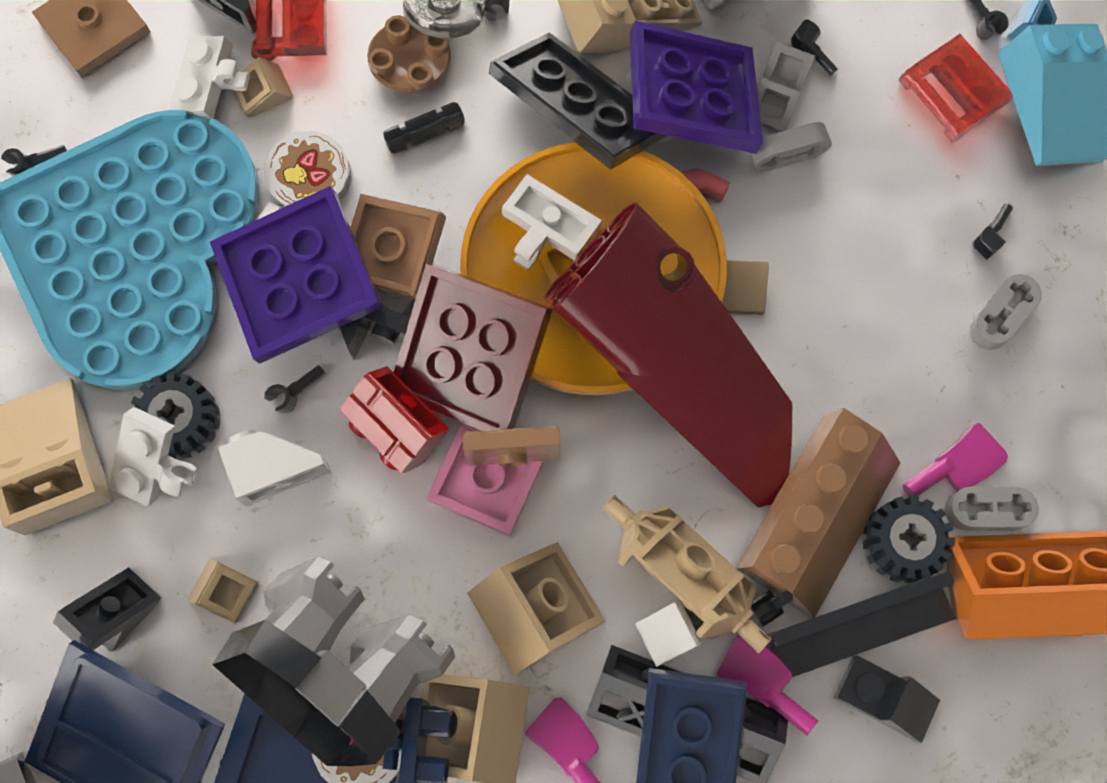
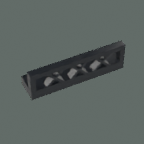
[766,570,956,677]
[586,645,788,783]

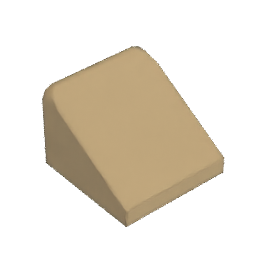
[234,57,293,117]
[722,260,769,314]
[188,559,258,624]

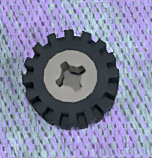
[131,372,220,459]
[862,496,955,583]

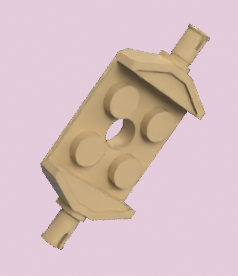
[602,494,772,654]

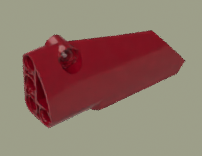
[544,202,793,507]

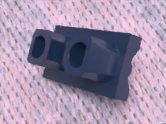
[382,697,454,783]

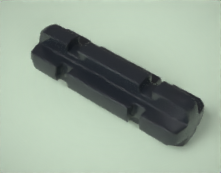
[383,102,465,154]

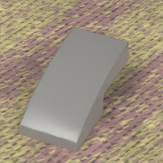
[757,42,815,132]

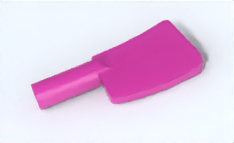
[902,423,1008,496]
[717,634,819,736]
[525,698,600,783]

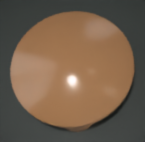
[367,15,451,93]

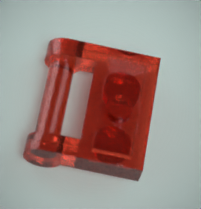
[251,0,327,61]
[898,34,1013,143]

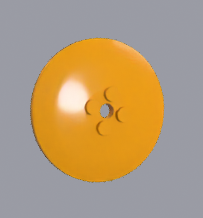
[460,142,727,395]

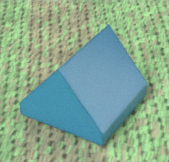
[1006,0,1057,40]

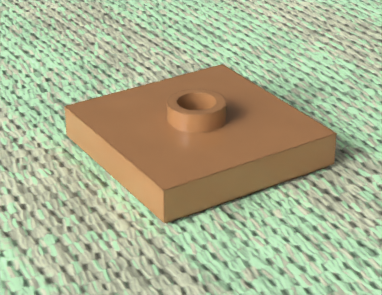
[32,0,151,78]
[351,194,446,299]
[462,426,560,467]

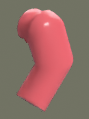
[681,168,730,201]

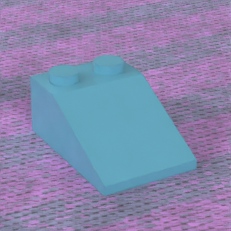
[998,24,1107,166]

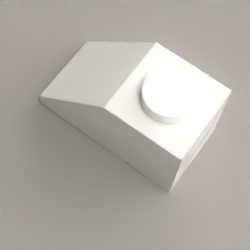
[218,430,331,506]
[635,600,718,667]

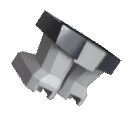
[212,556,455,767]

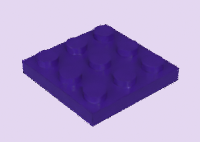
[629,20,763,154]
[210,186,383,364]

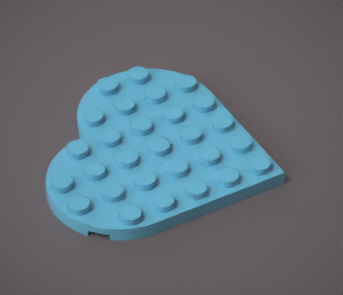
[0,110,259,390]

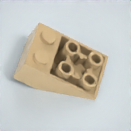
[558,0,702,54]
[0,378,113,536]

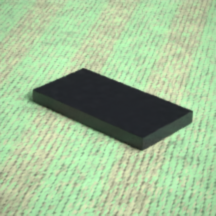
[488,32,668,170]

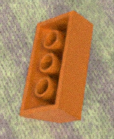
[947,531,1107,640]

